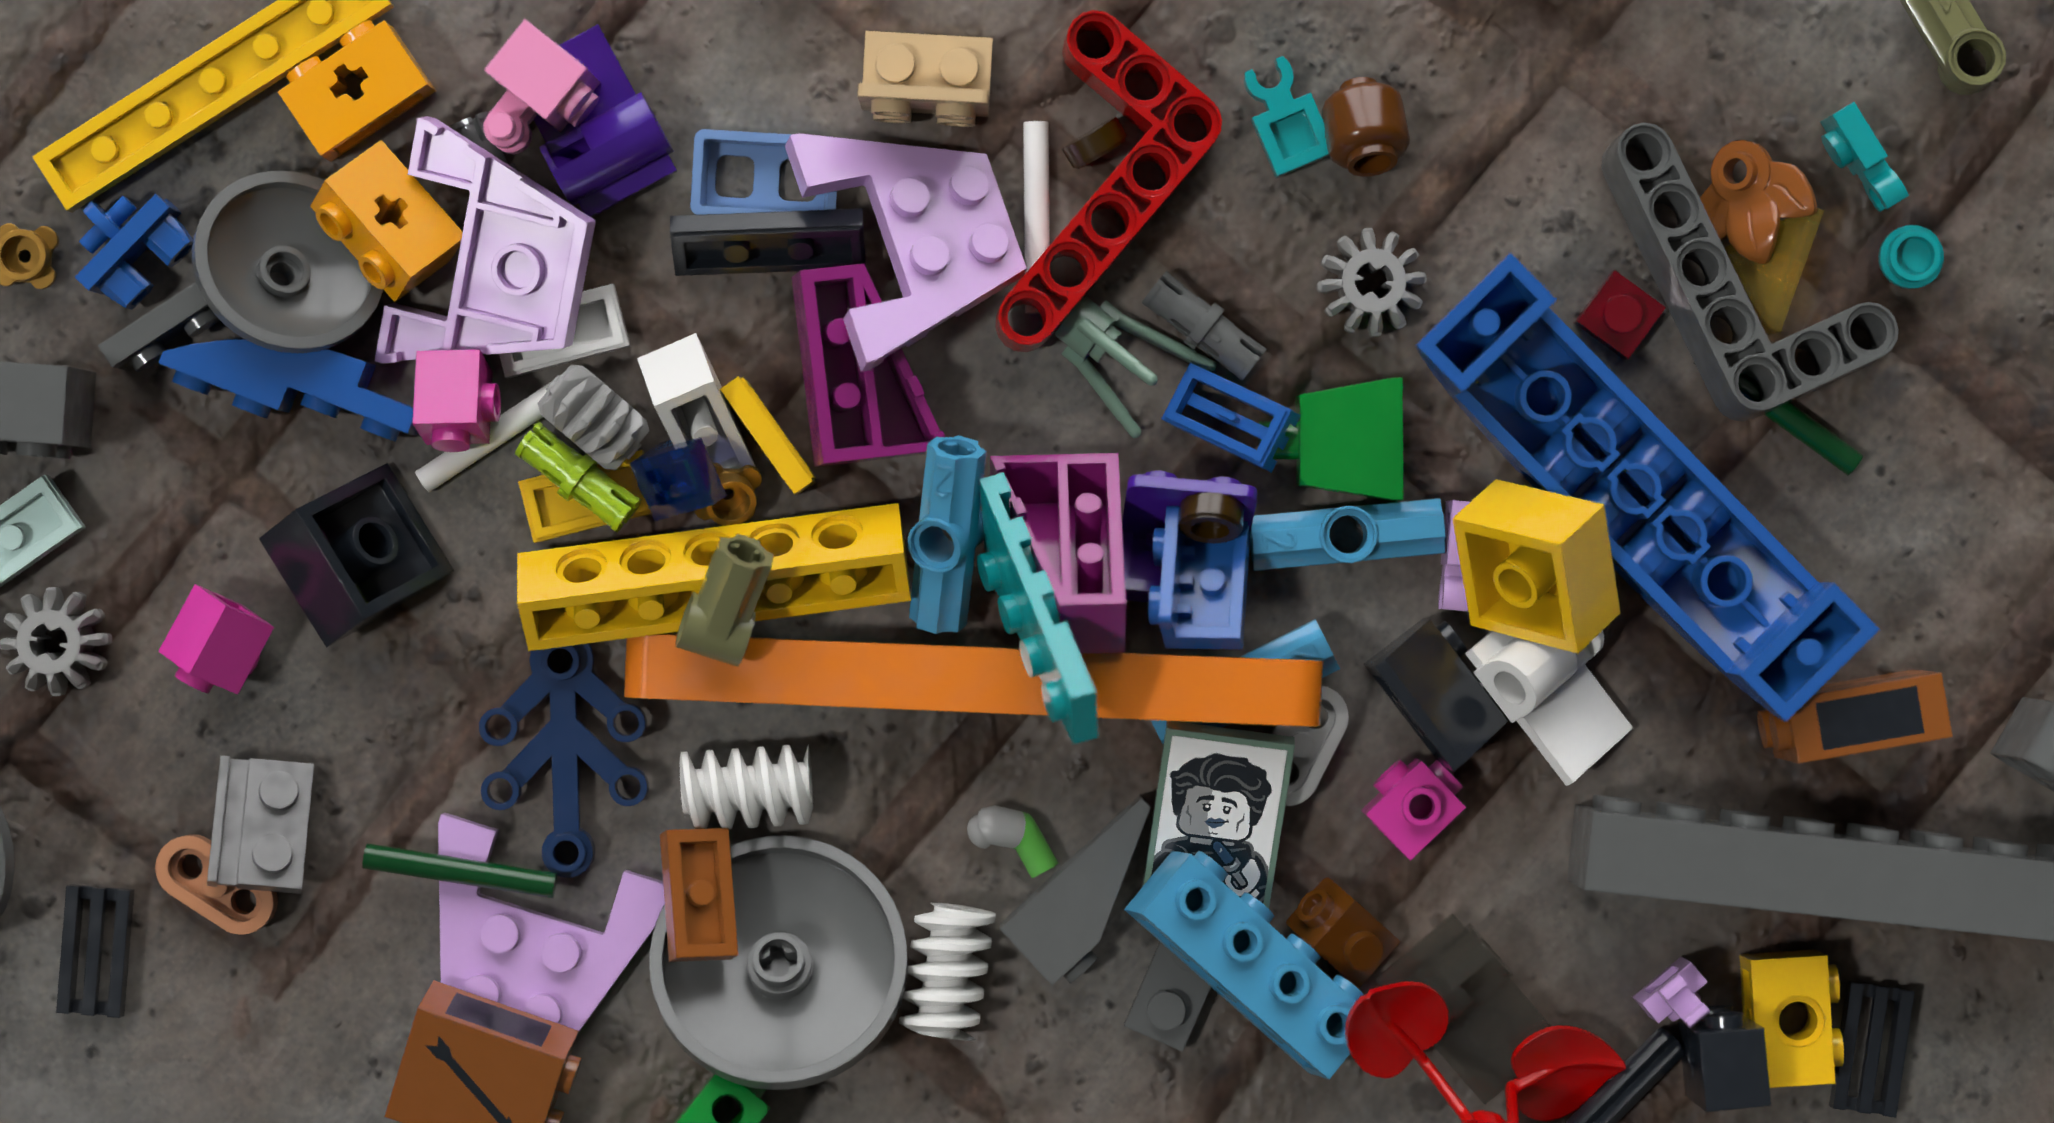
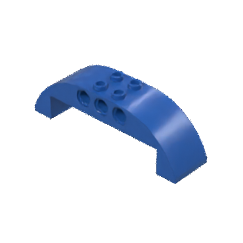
[1415,253,1880,722]

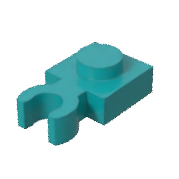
[1243,56,1330,178]
[1820,102,1909,212]

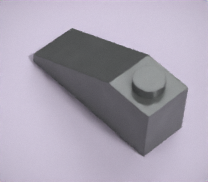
[1000,795,1150,986]

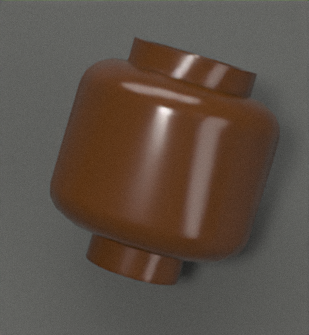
[1321,77,1410,177]

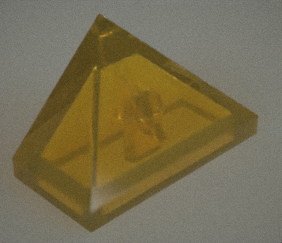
[1724,208,1824,335]

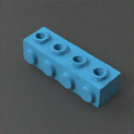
[1124,851,1364,1079]

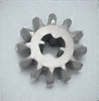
[1316,228,1427,337]
[538,364,649,470]
[0,587,112,696]

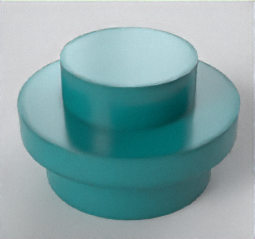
[1878,225,1944,289]

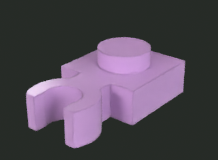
[1438,500,1470,611]

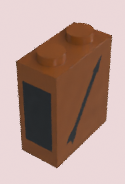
[1757,669,1953,764]
[384,980,582,1123]

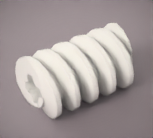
[680,745,813,829]
[899,903,996,1041]

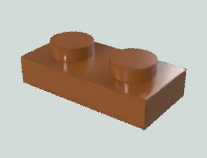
[660,828,738,962]

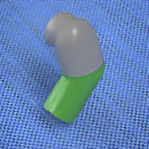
[967,805,1059,878]

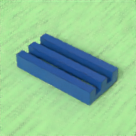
[1161,363,1301,473]

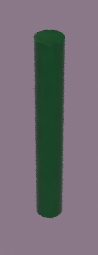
[1693,363,1863,475]
[362,843,557,898]

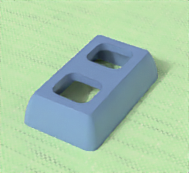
[690,129,837,215]

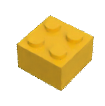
[1452,479,1620,654]

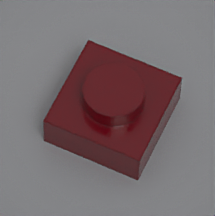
[1574,270,1666,360]

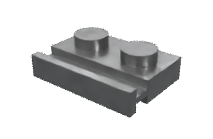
[207,756,314,894]

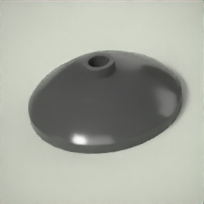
[192,171,383,353]

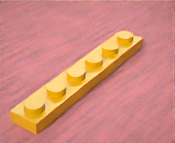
[32,0,394,212]

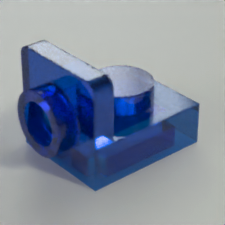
[629,437,727,521]

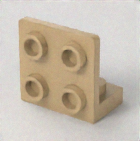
[858,31,993,127]

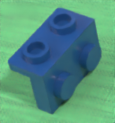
[1148,506,1250,649]

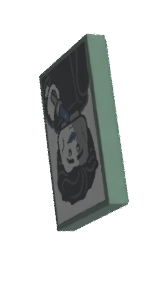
[1142,721,1295,909]

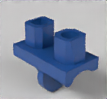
[75,194,193,310]

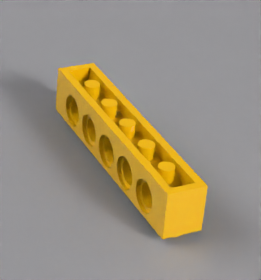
[517,503,911,651]

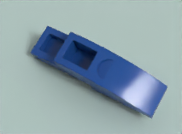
[159,339,418,442]

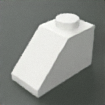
[637,333,756,492]

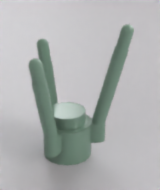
[1055,296,1216,438]

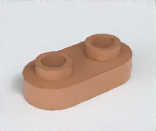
[155,834,278,935]

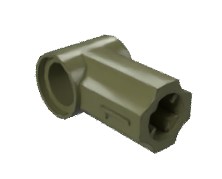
[1900,0,2006,95]
[675,534,774,667]

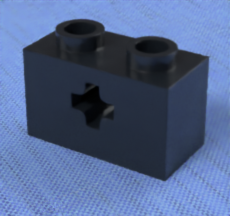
[1678,1005,1771,1112]

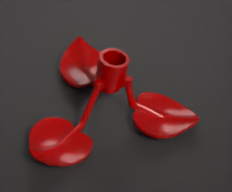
[1345,981,1626,1123]

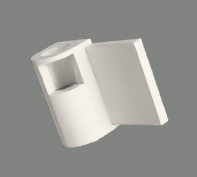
[1465,630,1633,786]

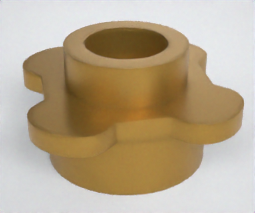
[0,223,59,289]
[693,463,762,526]

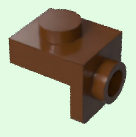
[1286,877,1401,989]

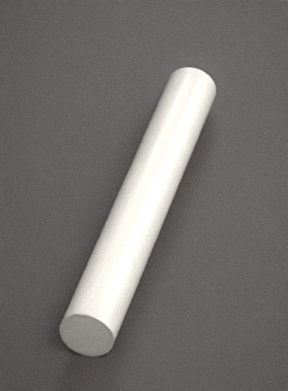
[1023,121,1050,314]
[415,375,561,492]

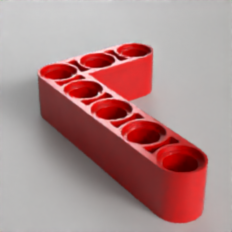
[995,10,1222,353]

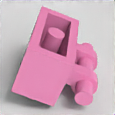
[483,19,600,154]

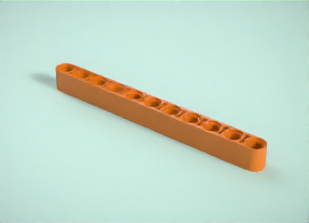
[624,634,1323,726]

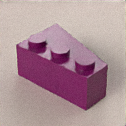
[791,264,946,467]
[990,453,1126,654]

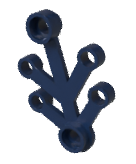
[479,643,649,878]

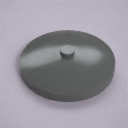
[649,836,908,1090]

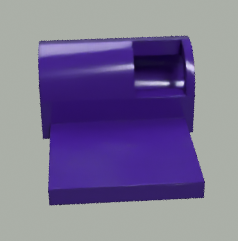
[533,24,677,218]

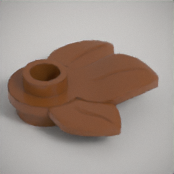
[1700,140,1817,264]

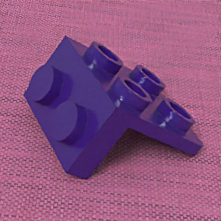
[1122,471,1257,602]

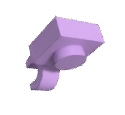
[1633,956,1710,1028]

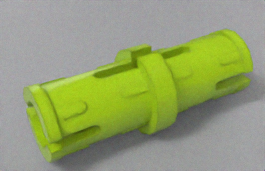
[515,422,642,532]

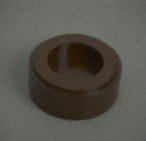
[1062,116,1128,169]
[1178,492,1244,543]

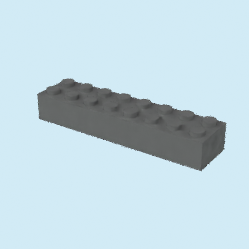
[1567,795,2054,941]

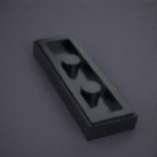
[670,209,866,276]

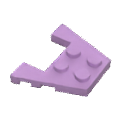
[375,116,596,363]
[785,133,1027,372]
[438,813,665,1033]

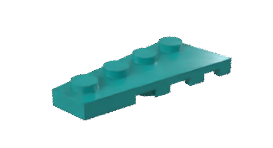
[976,472,1098,745]

